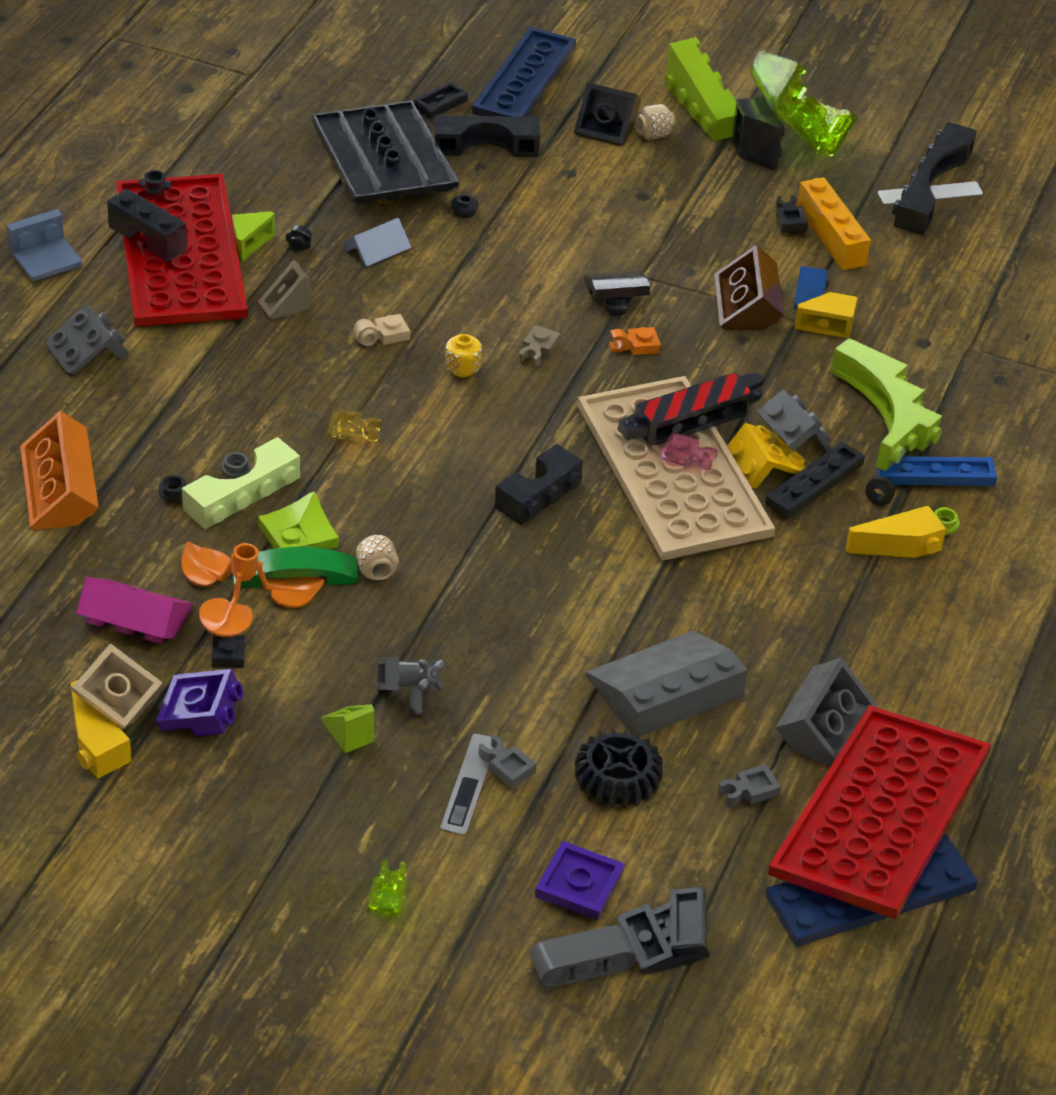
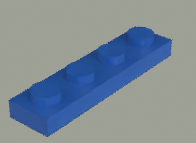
[875,456,997,486]

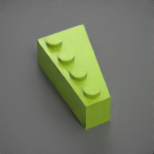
[664,37,736,141]

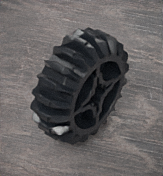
[574,729,663,809]

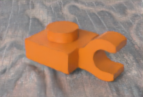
[609,327,661,355]

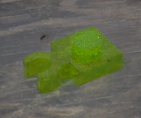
[367,859,407,917]

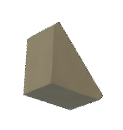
[258,260,309,319]

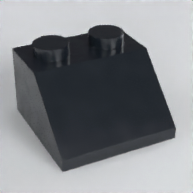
[574,82,641,145]

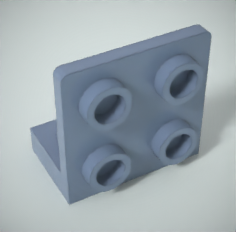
[6,209,82,281]

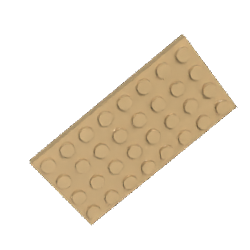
[577,376,775,561]

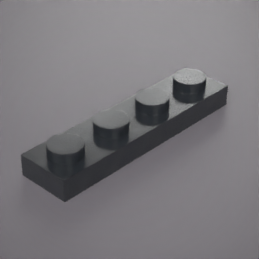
[765,442,865,519]

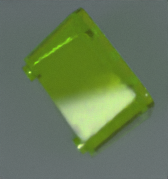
[750,50,858,156]

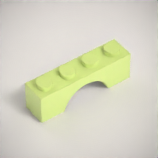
[182,437,300,529]

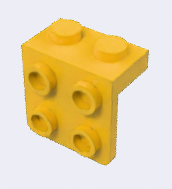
[727,423,806,489]

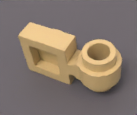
[353,314,410,346]

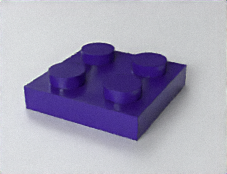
[535,841,625,920]

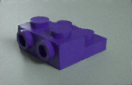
[156,669,244,736]

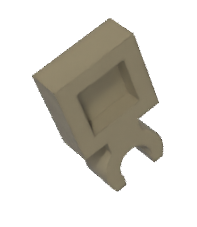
[519,325,560,368]

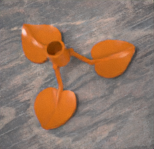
[181,541,324,637]

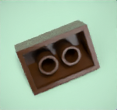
[714,244,784,330]

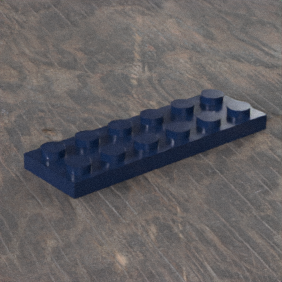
[472,27,576,117]
[765,833,978,947]

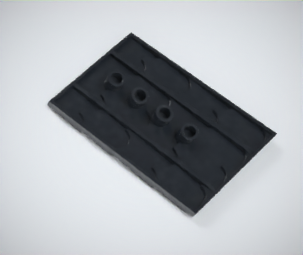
[312,101,459,204]

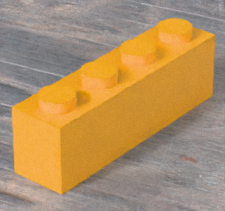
[797,177,871,271]

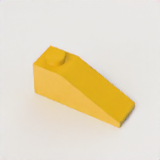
[845,506,946,558]
[71,680,131,779]

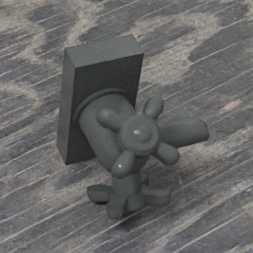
[377,657,445,716]

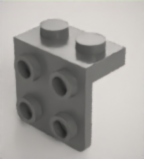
[46,304,129,375]
[757,389,831,453]

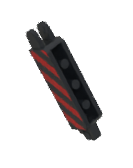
[618,372,764,446]

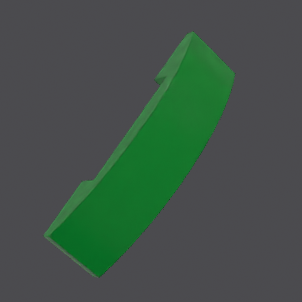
[233,547,358,588]

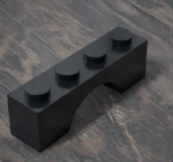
[434,115,540,157]

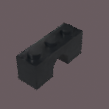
[107,189,187,262]
[495,443,583,525]

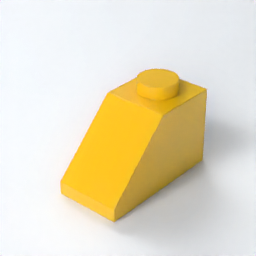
[795,292,858,339]

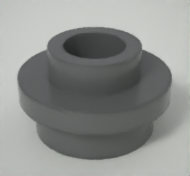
[221,452,251,479]

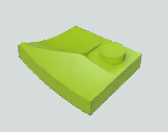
[258,492,339,549]

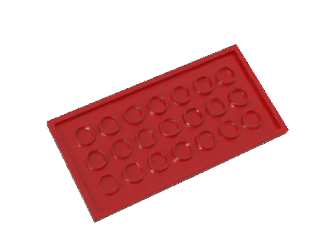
[116,174,248,327]
[768,705,991,919]

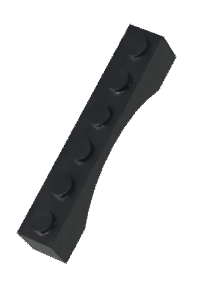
[892,122,977,235]

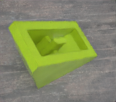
[232,211,275,262]
[321,704,374,753]

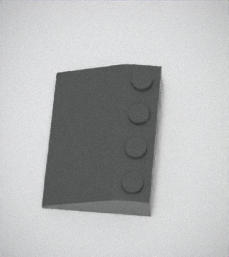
[586,630,747,737]

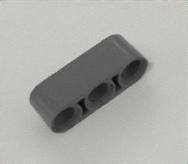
[530,925,637,988]

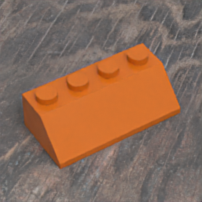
[20,411,99,530]

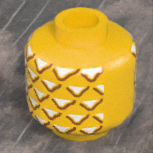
[445,334,482,377]

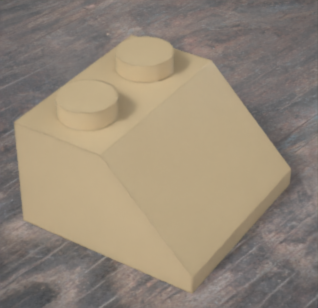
[71,643,163,730]

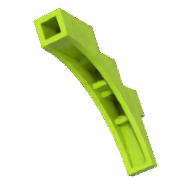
[830,338,942,471]

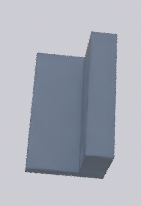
[343,218,411,267]

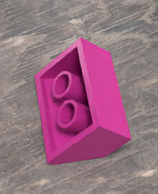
[76,577,193,643]

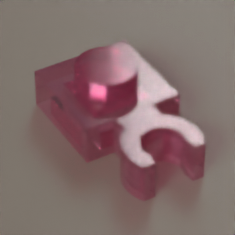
[661,432,718,470]

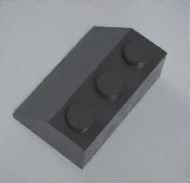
[775,657,877,766]

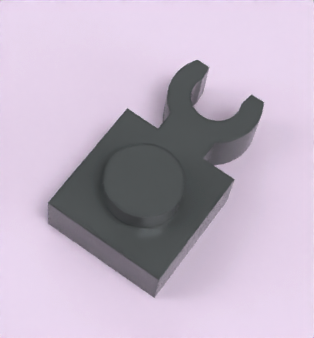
[478,735,536,789]
[718,764,781,807]

